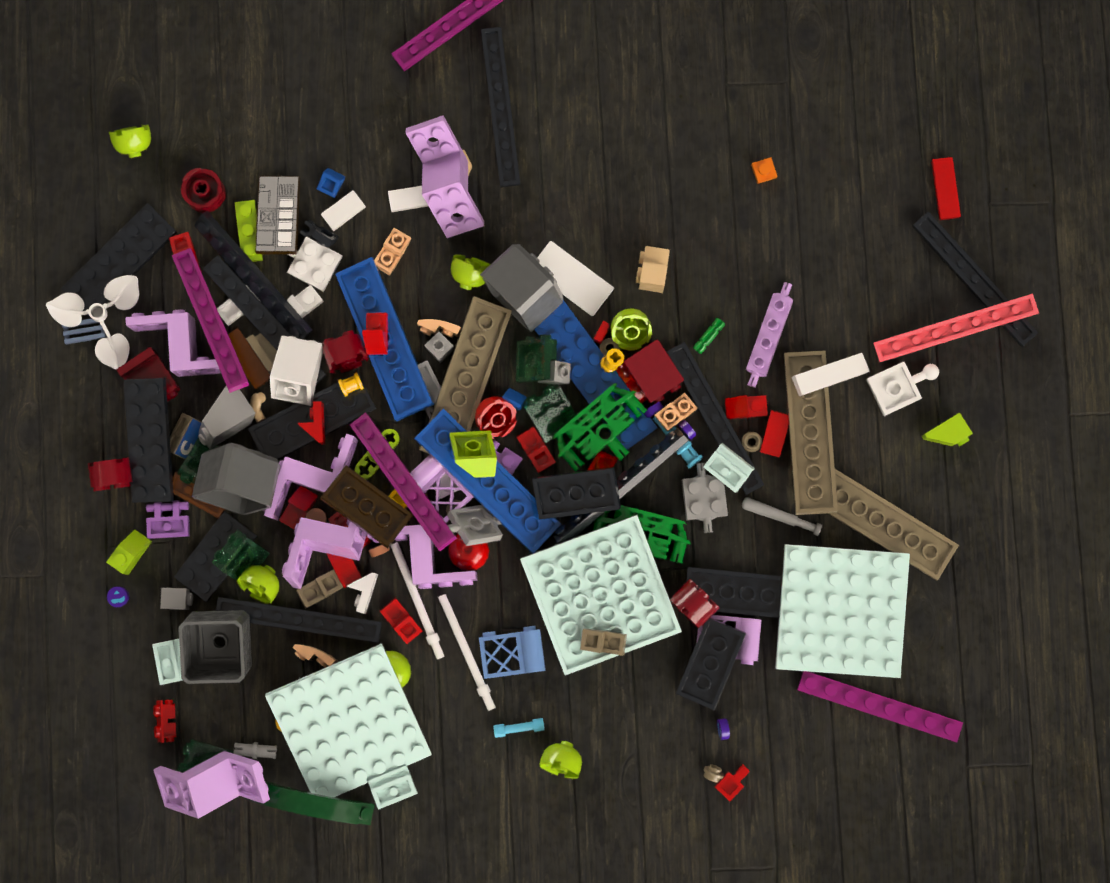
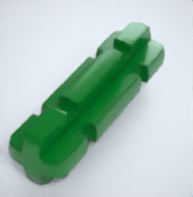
[693,318,725,354]

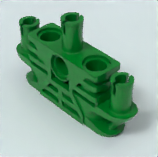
[553,383,647,472]
[592,505,691,564]

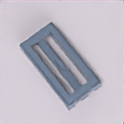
[62,319,106,345]

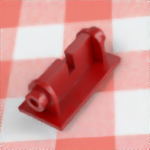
[153,700,176,743]

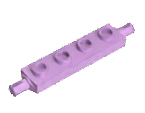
[746,282,793,388]

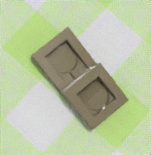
[296,569,343,609]
[580,629,627,656]

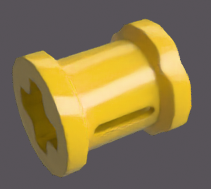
[600,349,624,373]
[338,372,364,397]

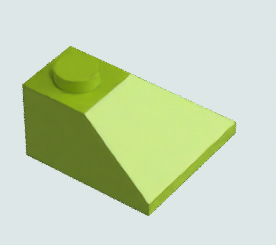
[449,431,497,478]

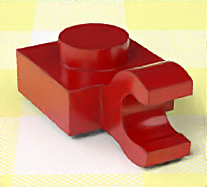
[714,764,750,801]

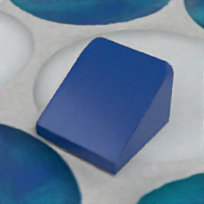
[317,168,345,198]
[502,388,527,410]

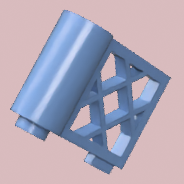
[479,626,546,679]

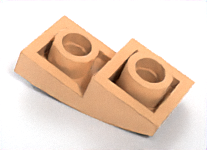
[374,228,411,275]
[417,319,461,338]
[654,393,697,432]
[293,644,338,668]

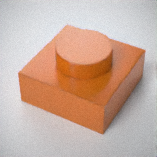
[751,157,777,184]

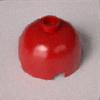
[475,396,517,439]
[448,534,490,571]

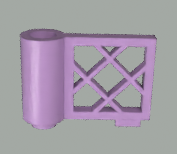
[411,455,473,523]
[697,615,761,665]

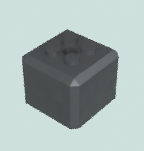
[480,244,563,332]
[192,442,280,515]
[179,610,252,684]

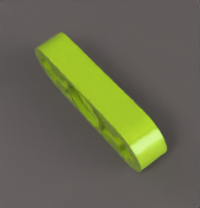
[355,429,400,480]

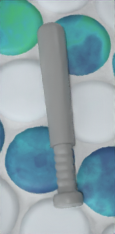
[742,497,822,536]

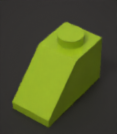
[921,413,973,447]
[106,530,152,575]

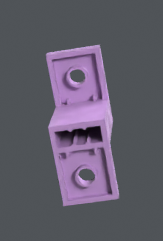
[406,115,484,238]
[126,310,221,377]
[263,434,358,521]
[282,517,367,589]
[367,525,477,589]
[154,751,270,819]

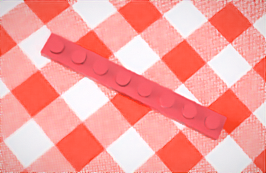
[873,294,1039,363]

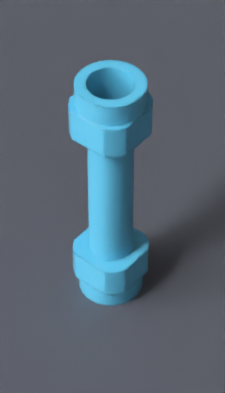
[494,718,545,738]

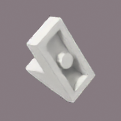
[287,285,324,318]
[347,573,378,614]

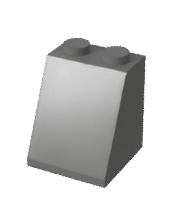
[198,386,255,449]

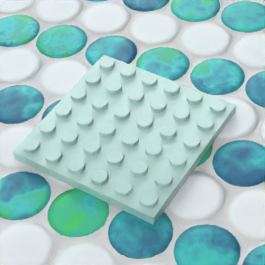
[520,515,682,675]
[775,544,910,678]
[265,644,432,797]

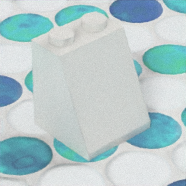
[270,336,322,406]

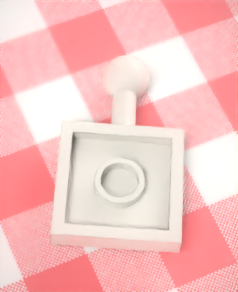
[287,237,343,292]
[866,362,939,416]

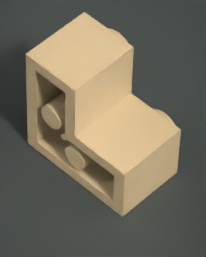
[636,246,670,293]

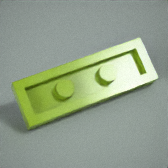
[235,200,263,262]

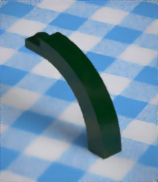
[244,780,375,825]

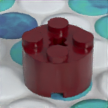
[181,168,226,213]
[322,330,369,374]
[87,457,133,491]
[670,579,719,629]

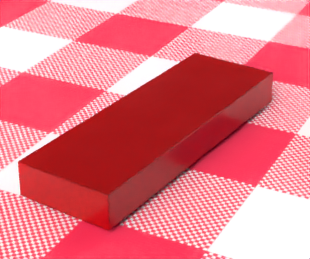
[931,157,961,220]

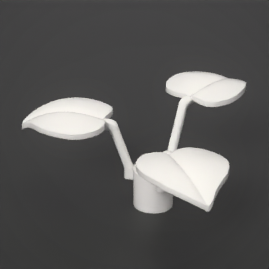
[46,275,139,369]

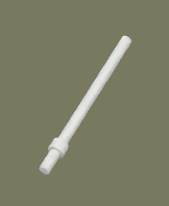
[390,542,445,660]
[438,594,496,711]

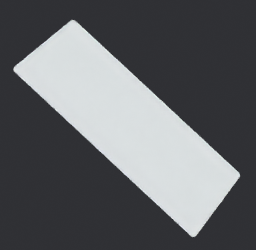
[537,241,614,316]

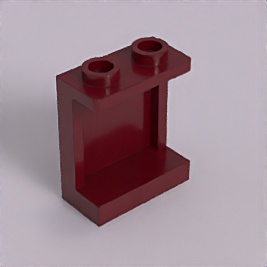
[622,339,684,404]
[116,347,181,401]

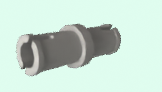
[234,742,277,759]

